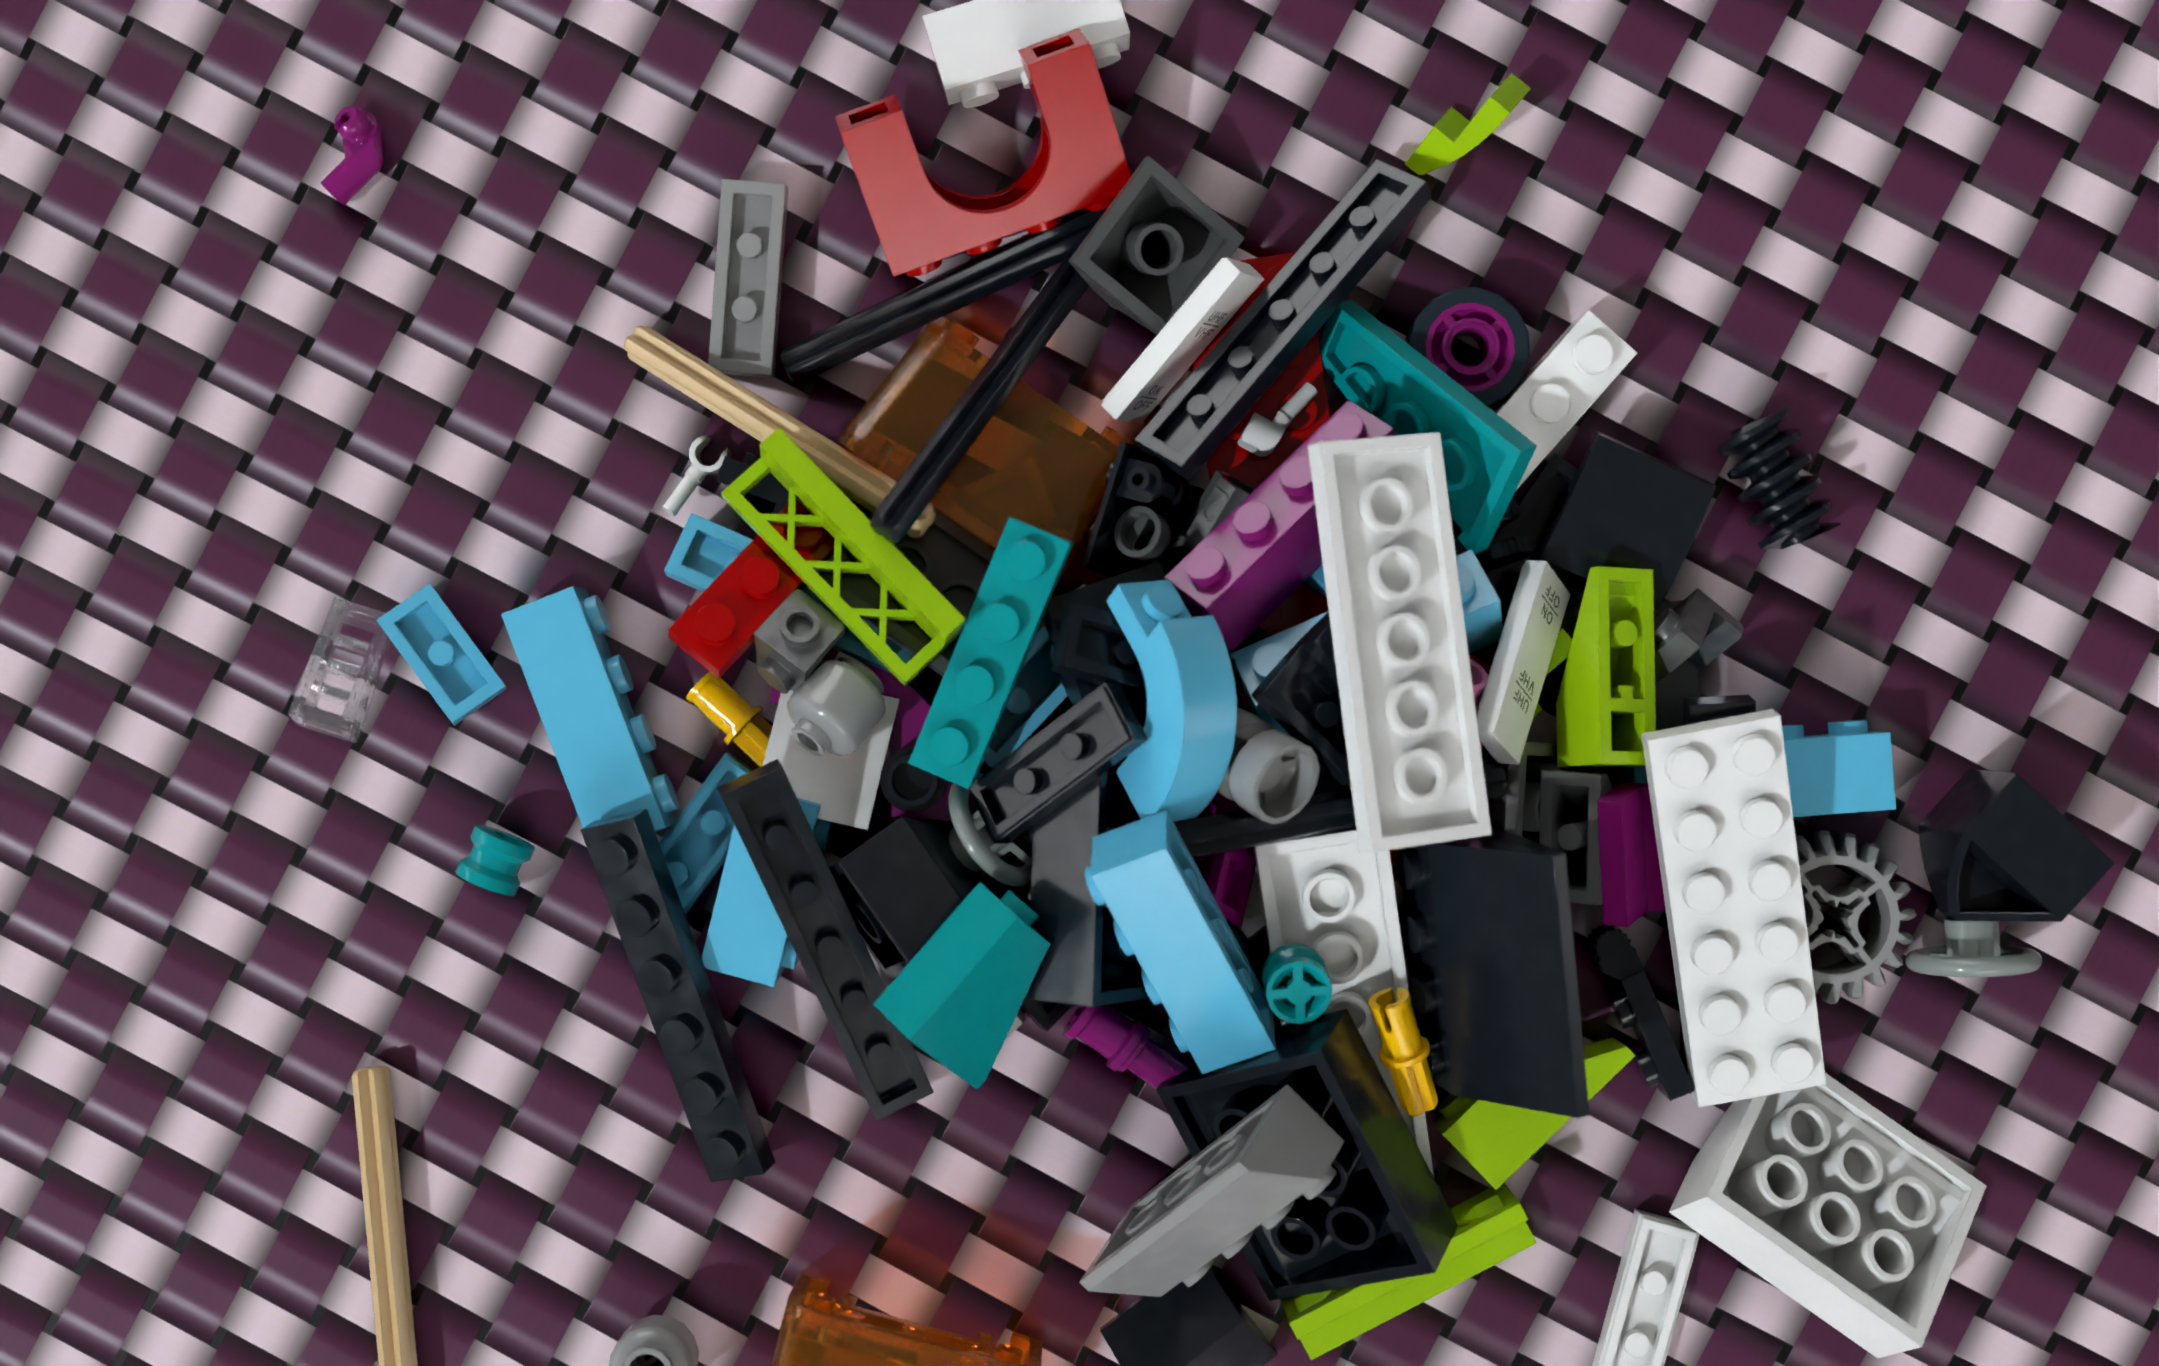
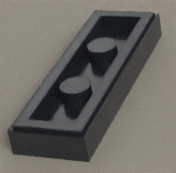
[969,682,1148,844]

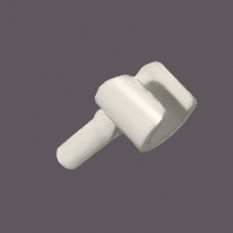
[1238,382,1318,457]
[662,435,732,516]

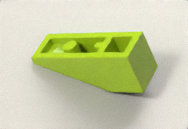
[1556,566,1656,769]
[1433,1037,1636,1190]

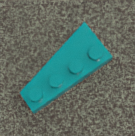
[1318,299,1537,554]

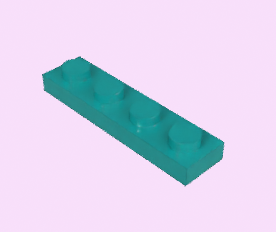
[908,517,1074,790]

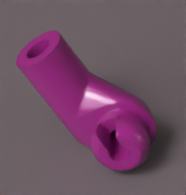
[321,106,384,206]

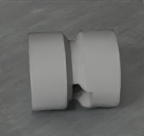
[1217,708,1320,824]

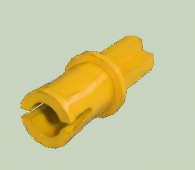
[686,671,772,767]
[1368,987,1438,1116]

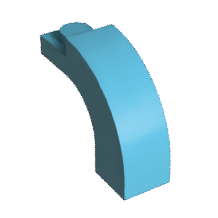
[1106,580,1237,822]

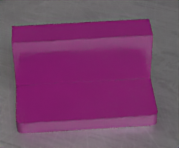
[1597,781,1666,928]

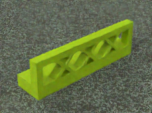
[721,427,965,686]
[1280,1182,1537,1360]

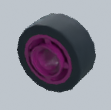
[1405,287,1530,407]

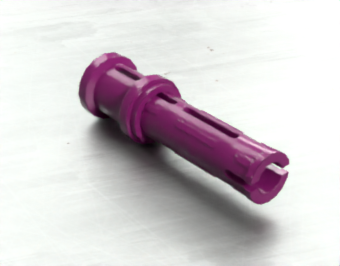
[1062,1005,1191,1089]

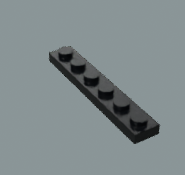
[1134,159,1432,481]
[717,759,934,1121]
[580,809,775,1182]

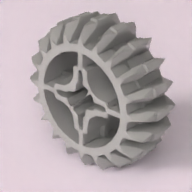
[1795,830,1917,1004]

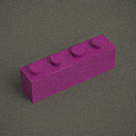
[1164,400,1396,653]

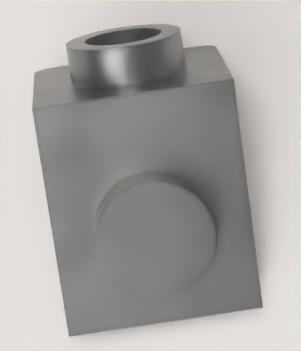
[1654,588,1744,683]
[753,589,845,694]

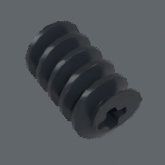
[1717,406,1841,549]

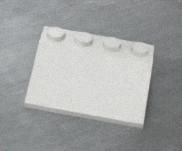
[1669,1073,1987,1358]

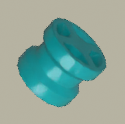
[455,824,535,896]
[1261,943,1333,1024]

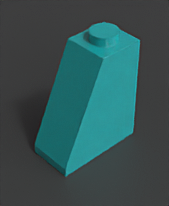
[873,882,1050,1090]

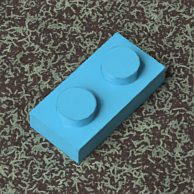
[376,583,507,726]

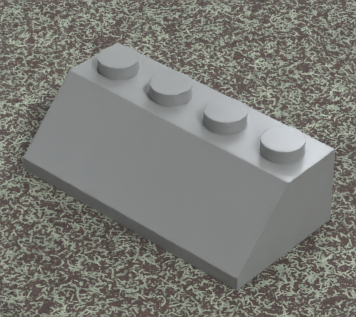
[1079,1084,1344,1297]

